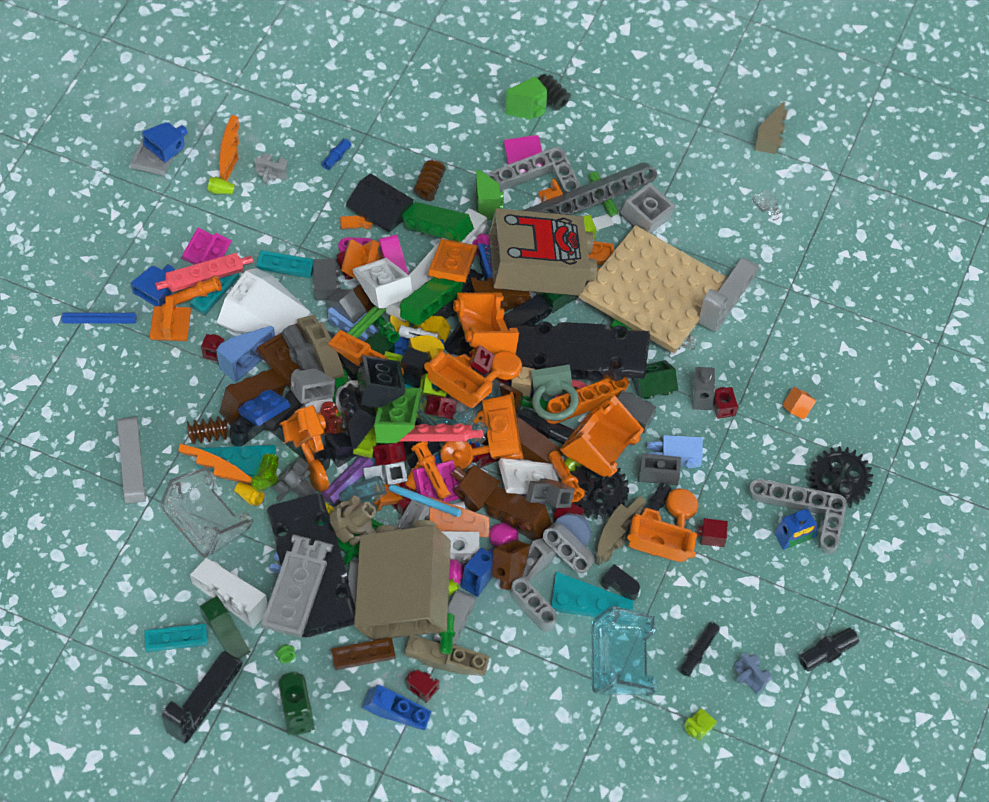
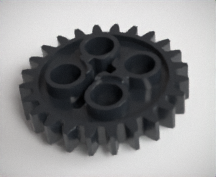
[809,446,873,508]
[570,465,629,519]

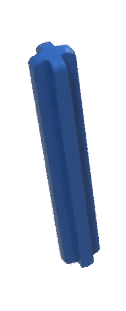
[61,312,137,324]

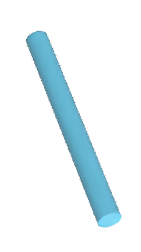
[389,484,461,517]

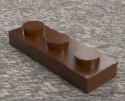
[331,637,396,670]

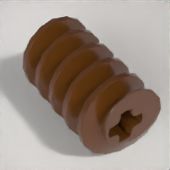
[414,160,446,201]
[187,415,229,445]

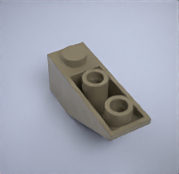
[755,102,788,154]

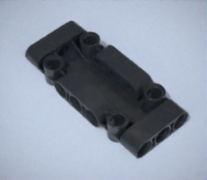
[516,321,650,381]
[267,493,356,638]

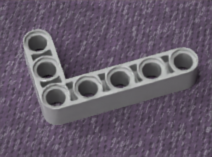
[486,147,579,194]
[699,257,759,332]
[750,479,846,554]

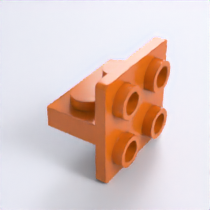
[341,239,380,280]
[150,296,191,341]

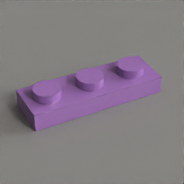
[321,456,374,503]

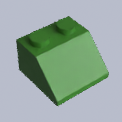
[505,76,547,120]
[476,170,504,221]

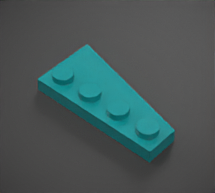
[197,445,276,482]
[551,572,634,622]

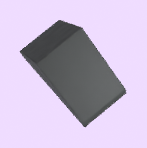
[326,289,367,324]

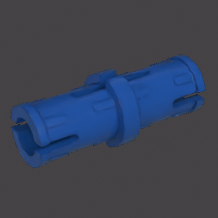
[321,138,352,170]

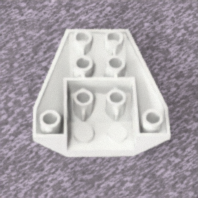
[217,268,311,336]

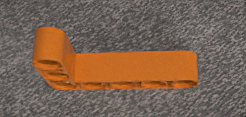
[545,375,629,424]

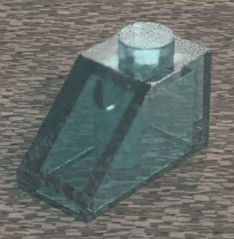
[338,476,387,505]

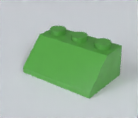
[374,388,422,444]

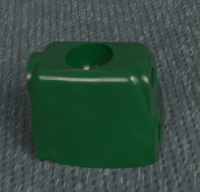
[278,672,315,736]

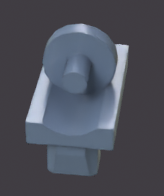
[734,652,772,694]

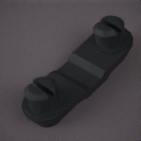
[262,390,304,431]

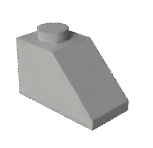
[520,538,557,582]

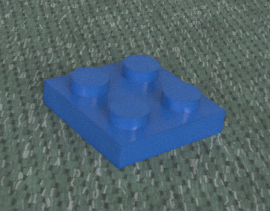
[238,390,290,426]

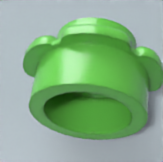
[276,644,296,663]

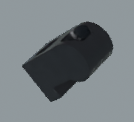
[601,564,640,601]

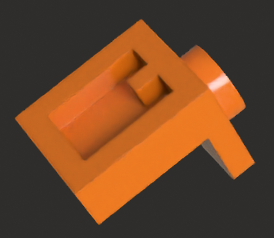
[371,483,403,511]

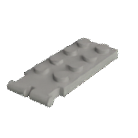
[261,534,333,638]

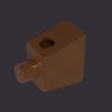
[450,465,501,512]
[492,539,531,590]

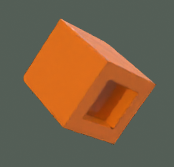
[538,179,563,210]
[782,386,816,419]

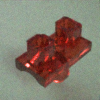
[320,401,343,433]

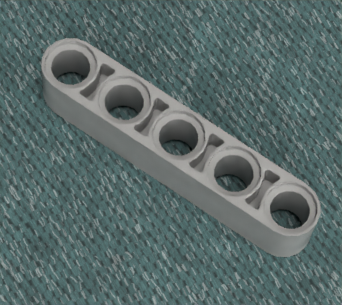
[117,416,146,504]

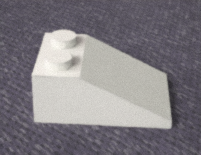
[353,258,413,308]

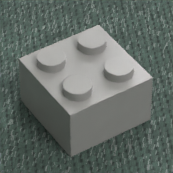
[621,183,676,233]

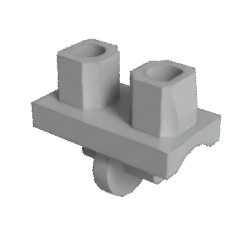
[254,153,288,183]

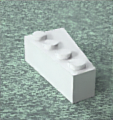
[190,558,268,629]

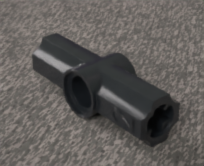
[518,407,575,444]
[798,627,859,672]

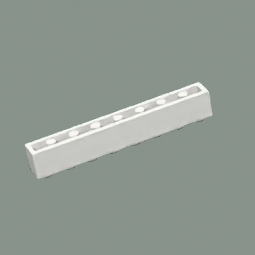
[386,208,488,322]

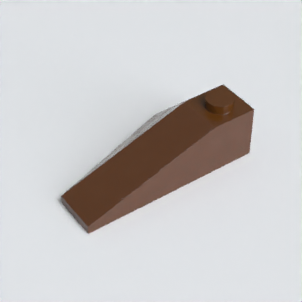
[479,416,563,464]

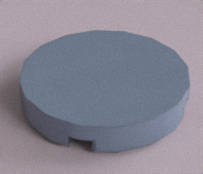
[552,513,592,551]

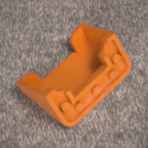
[453,293,519,354]
[560,395,645,477]

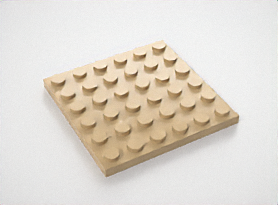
[579,225,727,354]

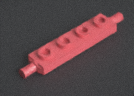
[155,253,253,292]
[399,423,483,441]

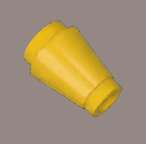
[235,482,265,506]

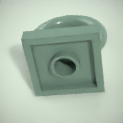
[531,365,579,421]

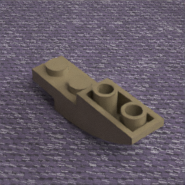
[297,314,344,379]
[596,496,646,566]
[404,634,490,676]

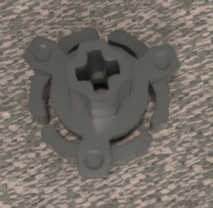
[271,456,317,501]

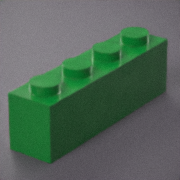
[402,202,474,242]
[400,277,463,326]

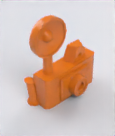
[424,350,522,408]
[441,392,524,470]
[279,405,329,492]
[627,488,699,562]

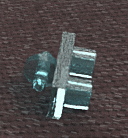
[453,408,489,443]

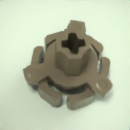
[330,495,376,546]

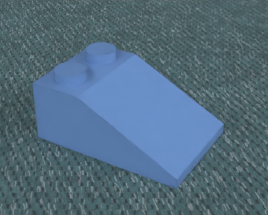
[216,326,275,383]

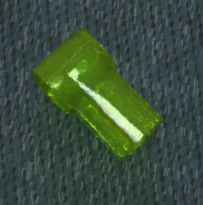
[251,453,279,492]

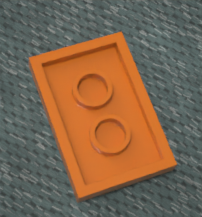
[428,239,477,283]

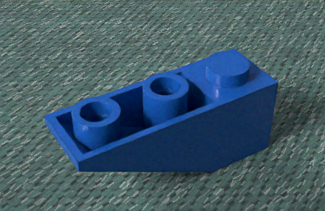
[362,684,432,730]

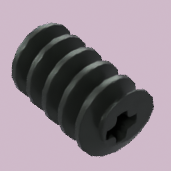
[538,74,571,110]

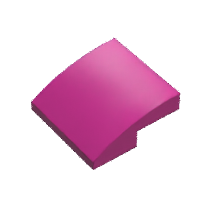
[504,135,544,173]
[181,227,232,265]
[412,460,459,507]

